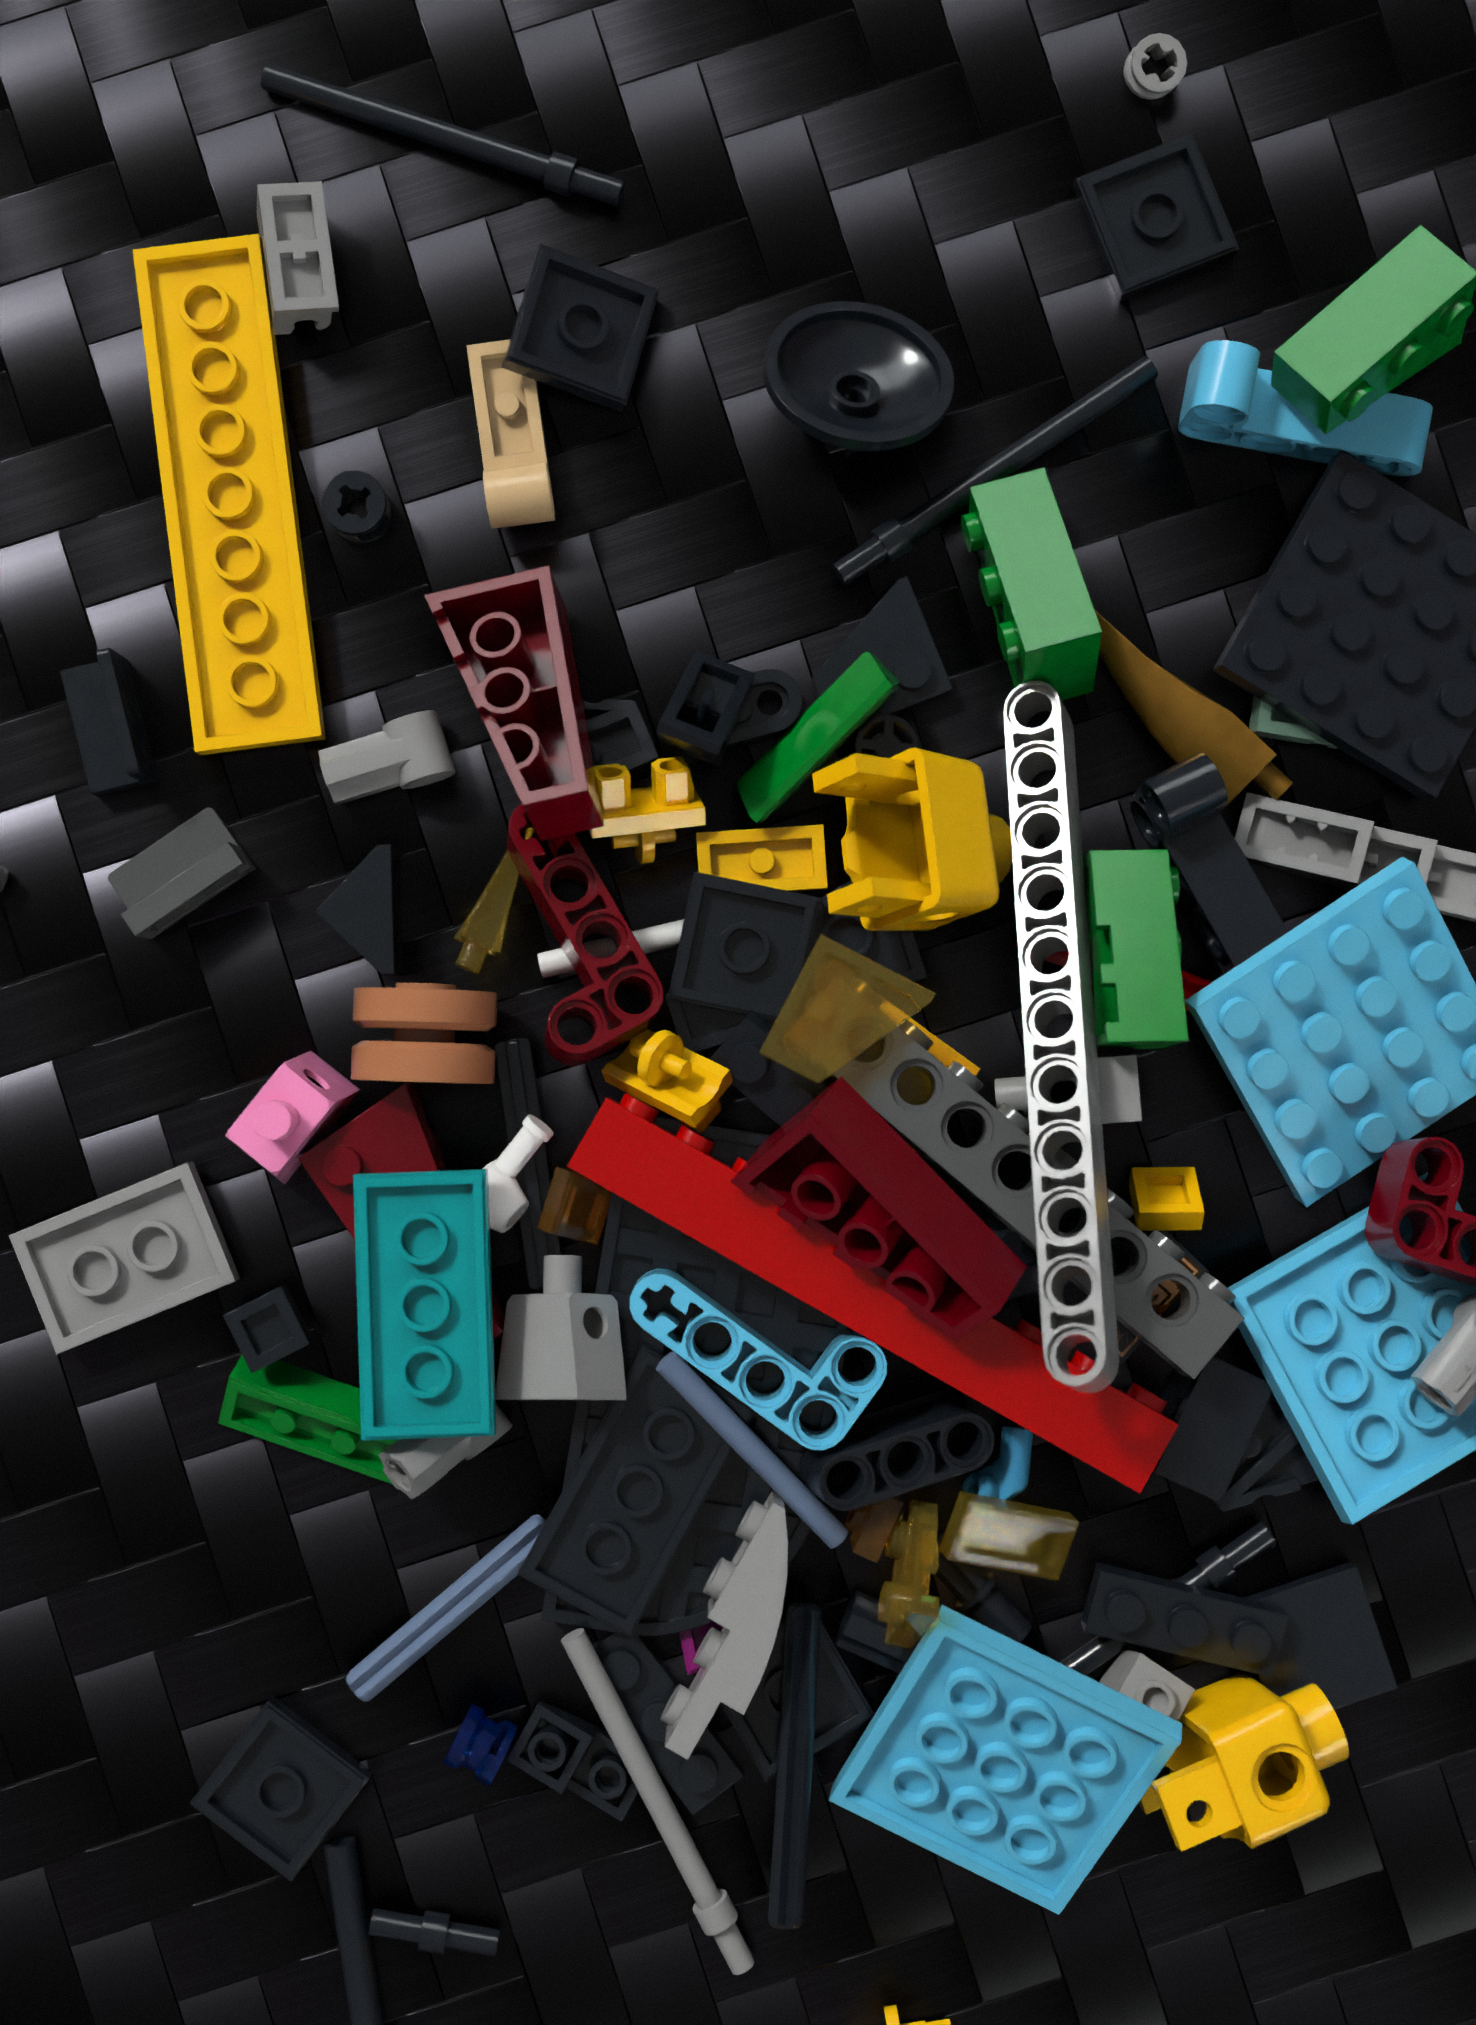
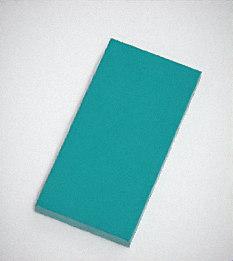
[353,1169,496,1440]

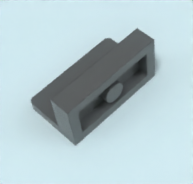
[108,807,255,939]

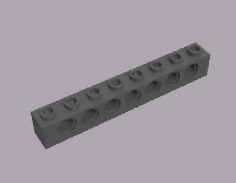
[785,976,1244,1379]

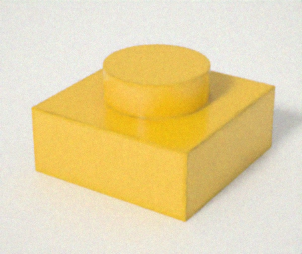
[1128,1167,1205,1231]

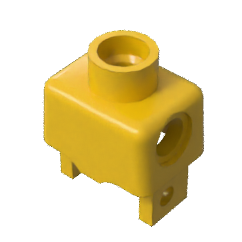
[812,747,1013,931]
[1138,1673,1350,1851]

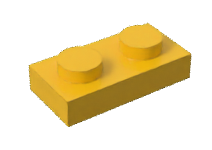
[696,824,828,892]

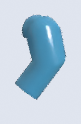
[962,1426,1033,1511]

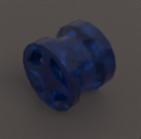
[443,1703,518,1786]

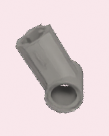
[318,710,456,805]
[1410,1293,1476,1416]
[379,1403,513,1499]

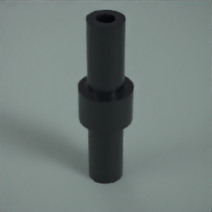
[369,1908,500,1957]

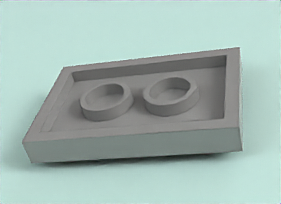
[9,1161,241,1355]

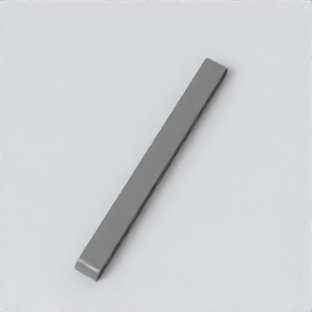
[1003,681,1119,1394]

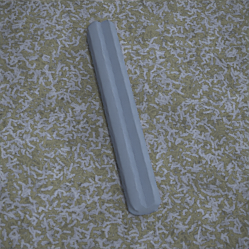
[346,1514,546,1702]

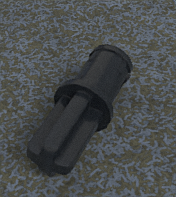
[922,1533,1032,1643]

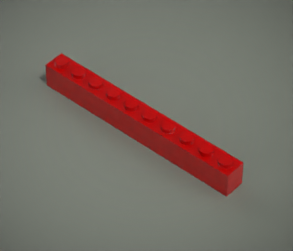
[567,1092,1179,1494]

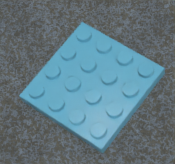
[1185,857,1476,1208]
[1228,1172,1476,1525]
[828,1605,1182,1915]

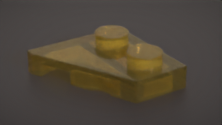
[759,934,935,1084]
[878,1500,939,1648]

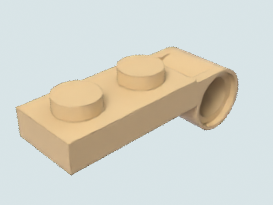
[466,339,555,529]

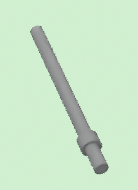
[561,1628,755,1975]

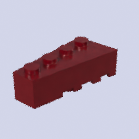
[424,565,604,841]
[730,1076,1027,1341]
[298,1083,505,1339]

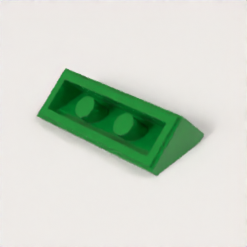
[737,651,900,823]
[218,1355,398,1484]

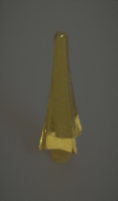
[454,827,534,974]

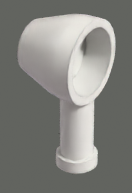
[483,1114,554,1233]

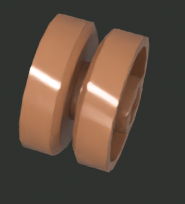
[351,983,497,1084]

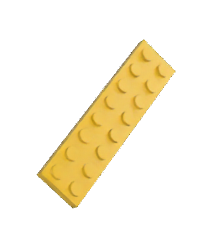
[133,234,326,755]

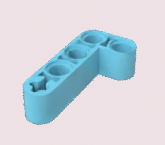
[1178,340,1433,476]
[630,1268,887,1450]

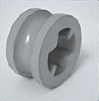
[1123,33,1187,100]

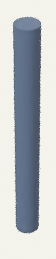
[656,1351,848,1549]

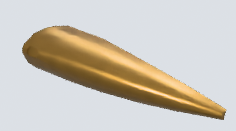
[1094,609,1293,810]

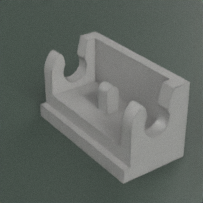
[256,181,339,335]

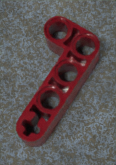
[507,804,663,1066]
[1365,1137,1476,1287]

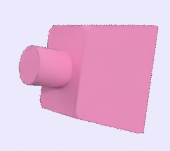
[225,1051,360,1184]

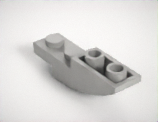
[661,1490,788,1760]

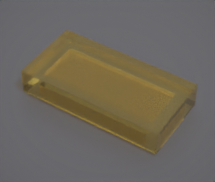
[939,1491,1079,1580]

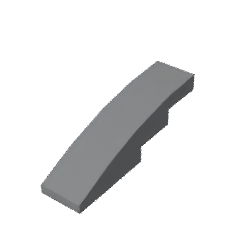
[1235,793,1476,922]

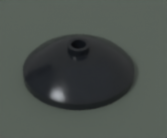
[763,301,954,451]

